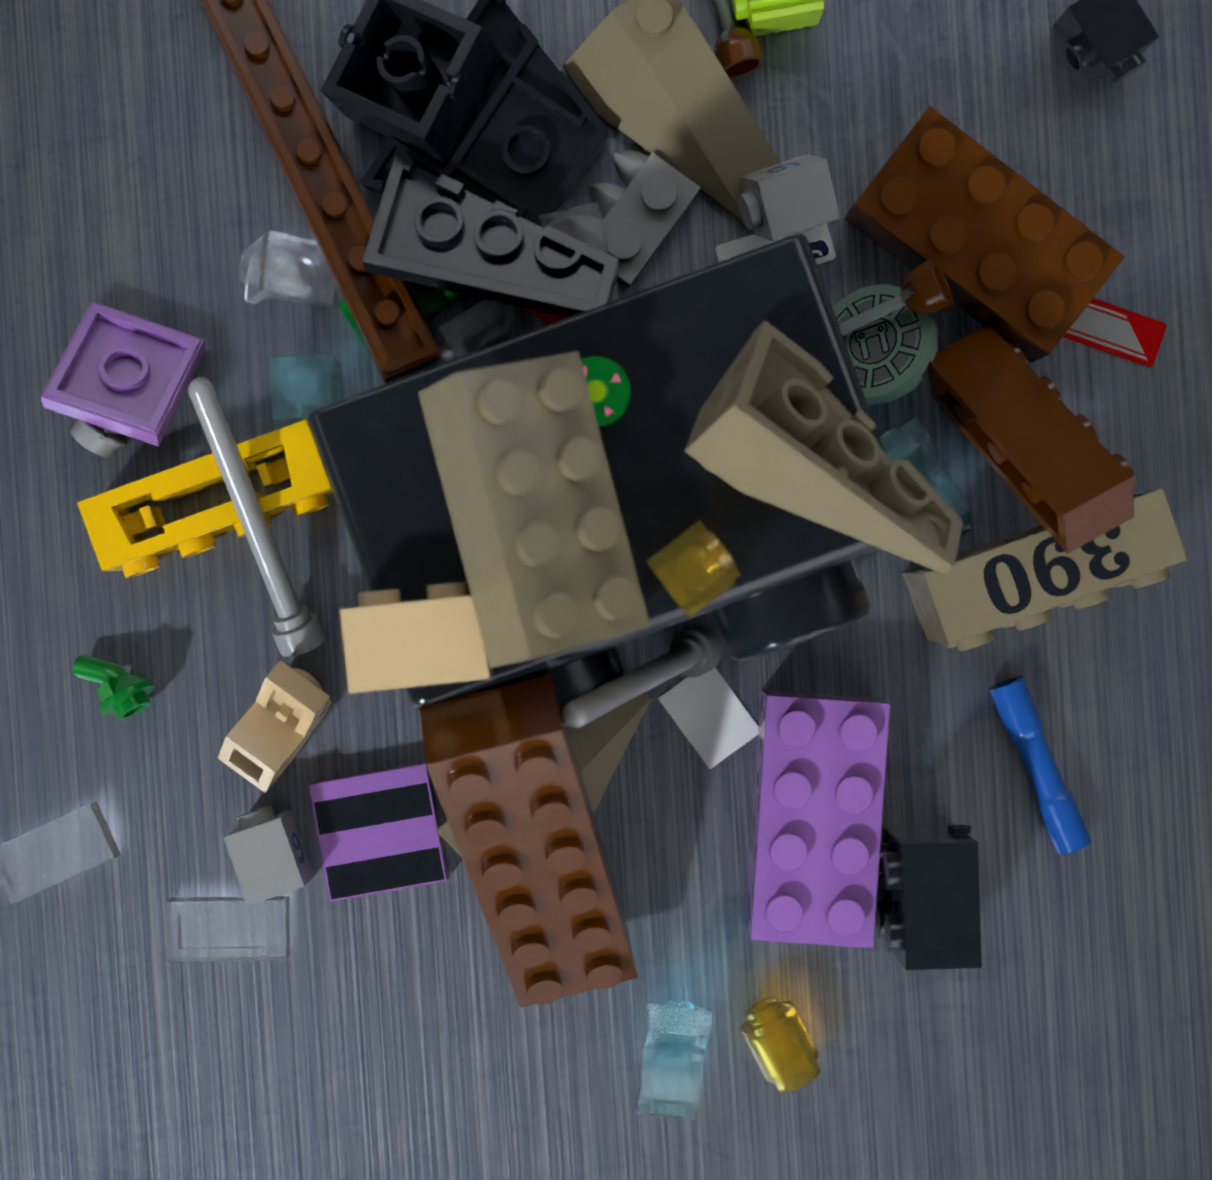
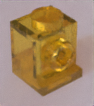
[645,520,741,618]

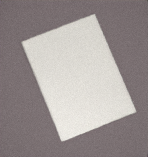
[658,668,759,769]

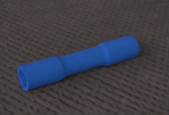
[989,676,1091,855]

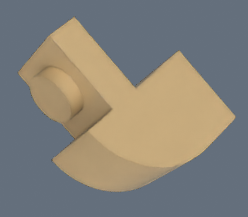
[218,660,333,793]

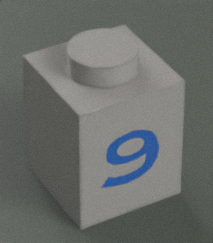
[738,154,841,241]
[223,805,315,906]

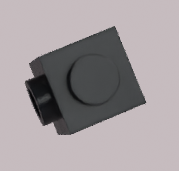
[1053,0,1159,86]

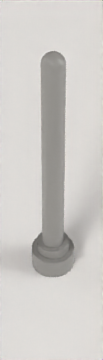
[188,377,326,657]
[562,626,722,728]

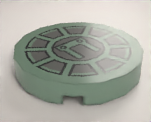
[833,284,938,405]

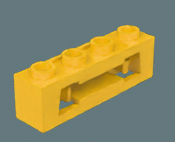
[77,419,334,578]

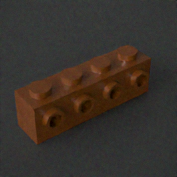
[927,324,1137,554]

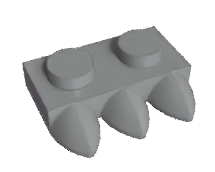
[566,150,701,288]

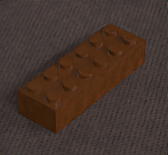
[419,674,638,1008]

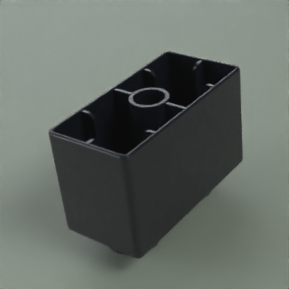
[307,234,884,728]

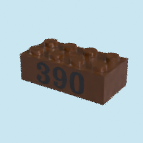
[844,106,1125,363]

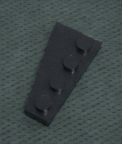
[362,152,619,317]

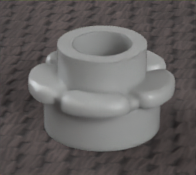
[71,419,130,458]

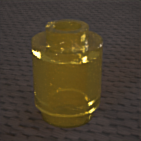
[740,997,821,1093]

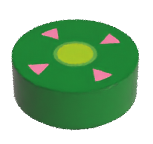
[581,357,631,428]

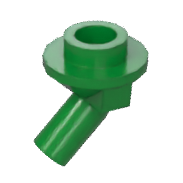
[73,654,156,720]

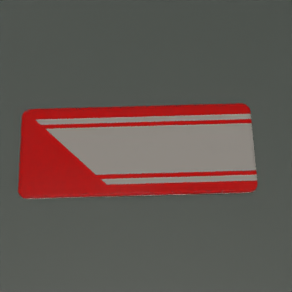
[1063,298,1167,367]

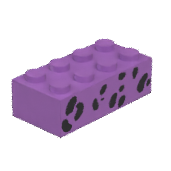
[745,690,890,948]

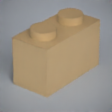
[340,581,494,694]

